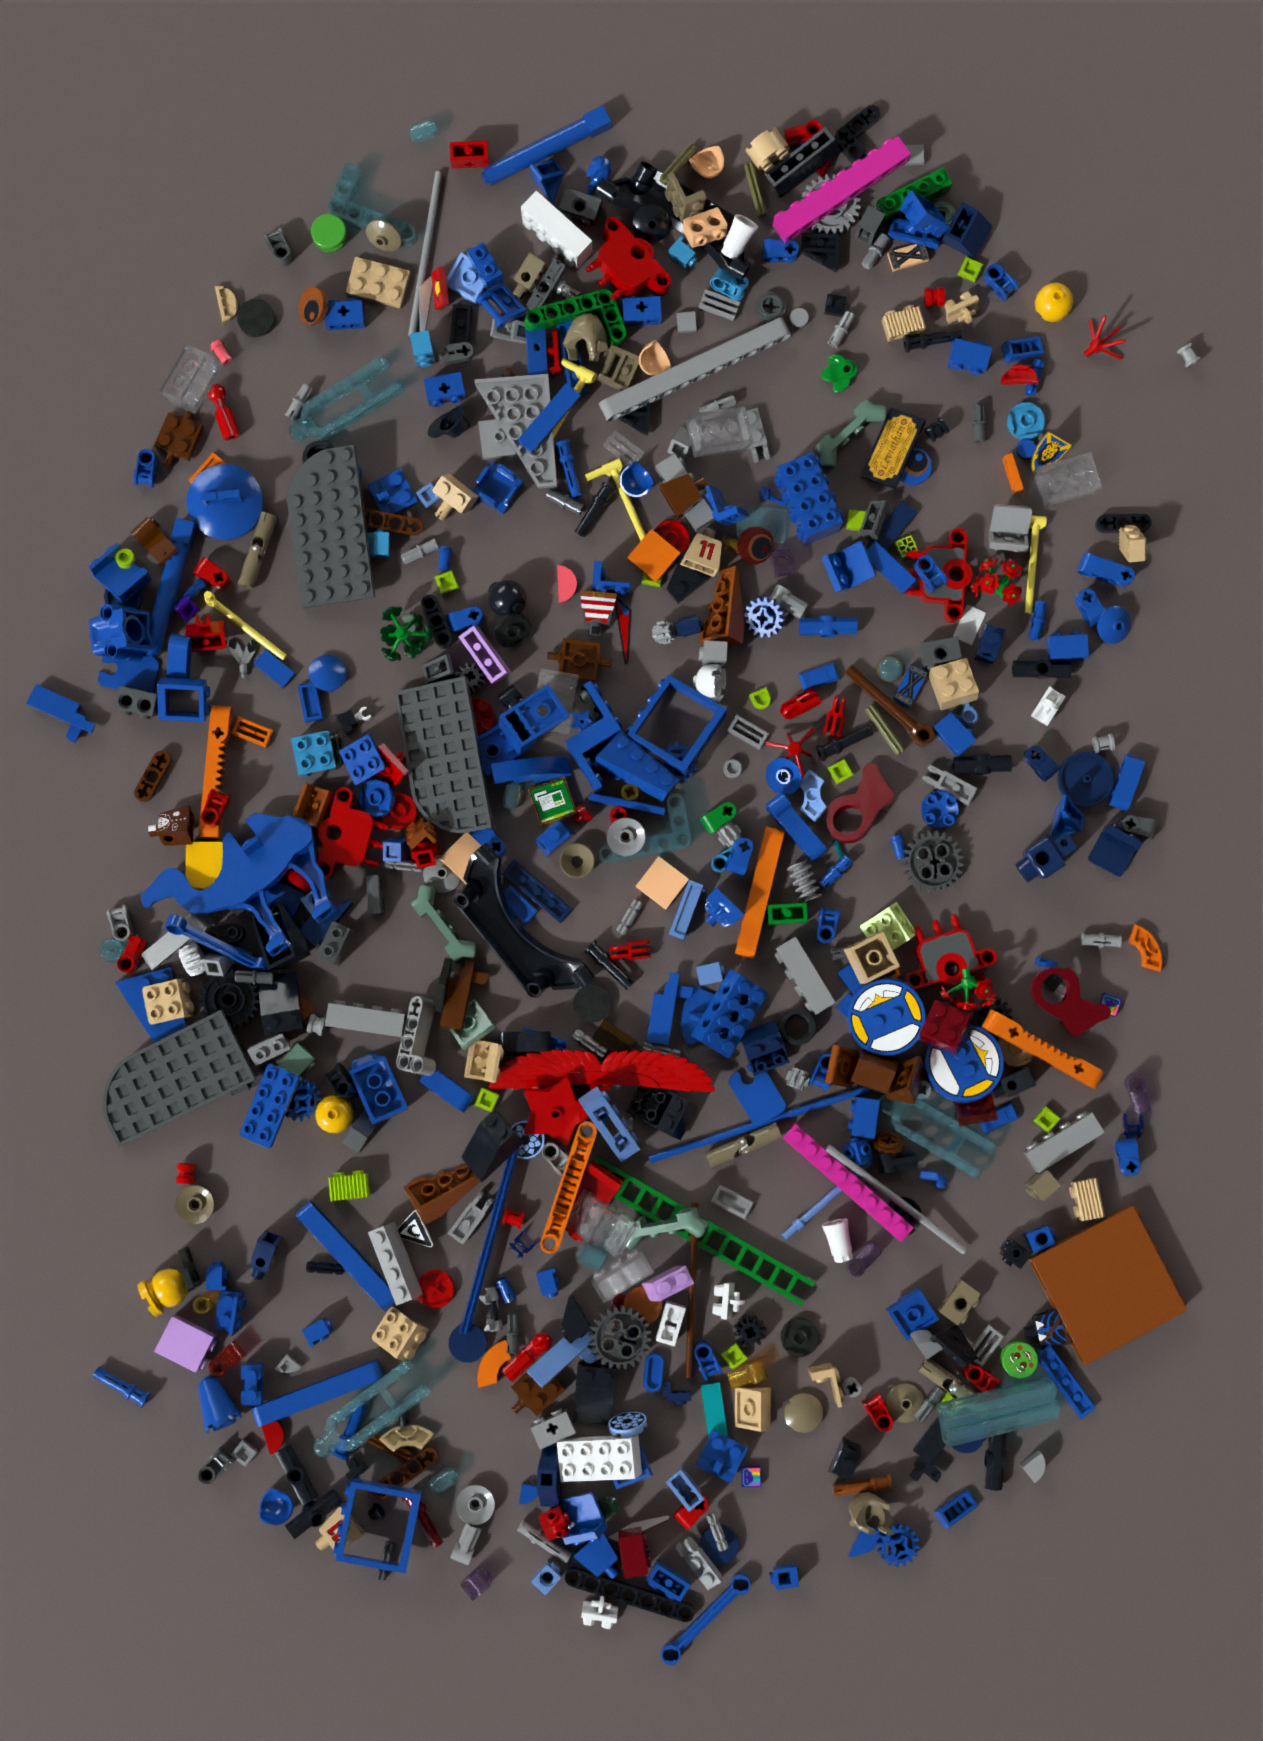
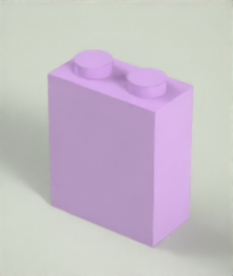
[641,1266,694,1301]
[154,1314,217,1373]

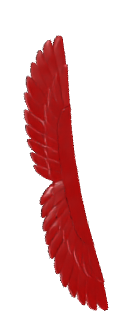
[489,1049,715,1092]

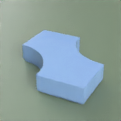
[800,769,827,823]

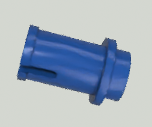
[438,546,453,571]
[889,834,907,859]
[496,1277,516,1303]

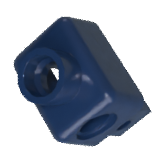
[1015,832,1078,883]

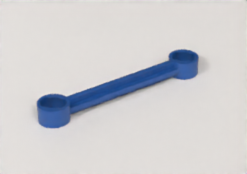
[165,914,271,972]
[661,1572,751,1665]

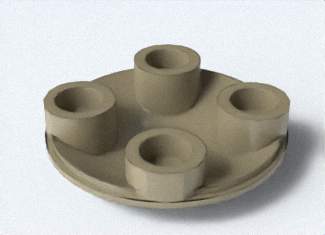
[784,1392,823,1433]

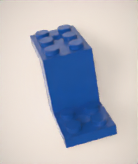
[565,681,622,794]
[478,684,570,778]

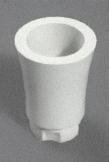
[721,214,758,259]
[821,1218,853,1263]

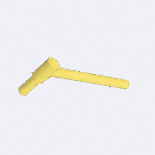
[553,358,597,440]
[585,458,646,541]
[1025,515,1047,614]
[204,591,287,661]

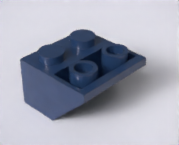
[942,202,993,260]
[740,1021,790,1076]

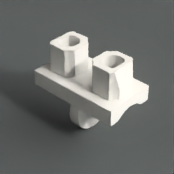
[1031,686,1066,726]
[712,1282,745,1320]
[581,1596,618,1629]

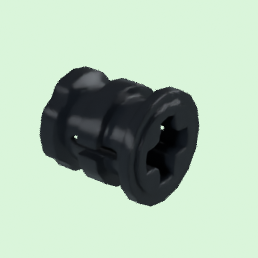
[924,417,949,442]

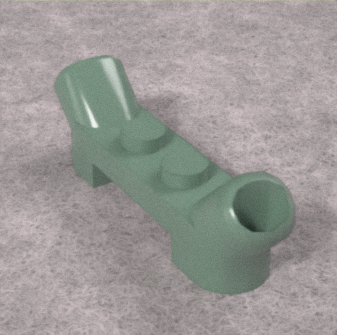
[813,398,886,469]
[410,885,477,963]
[621,1207,708,1250]

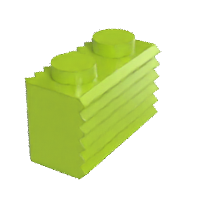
[328,1170,371,1201]

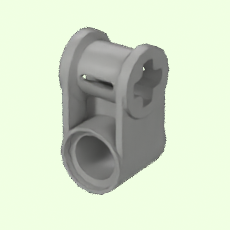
[107,904,134,942]
[542,1141,569,1177]

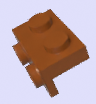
[293,783,333,828]
[405,817,437,849]

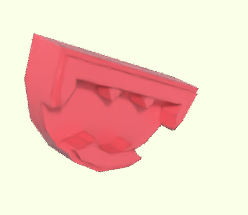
[557,565,577,604]

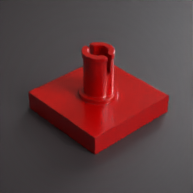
[375,743,409,790]

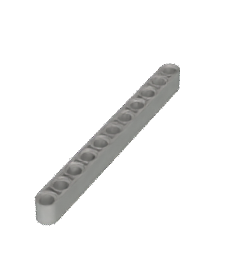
[599,318,791,422]

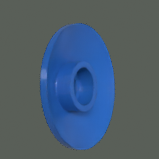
[1097,606,1131,644]
[766,758,802,795]

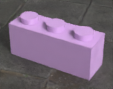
[459,625,511,684]

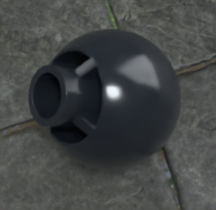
[488,580,527,617]

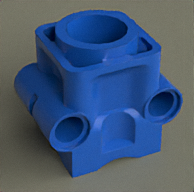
[89,604,153,662]

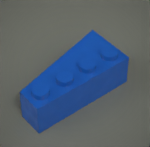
[593,731,679,801]

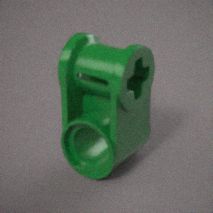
[699,802,736,835]

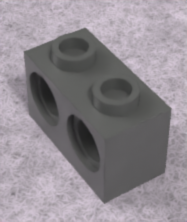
[115,685,158,719]

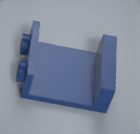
[89,543,151,604]

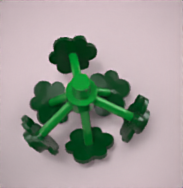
[380,606,433,661]

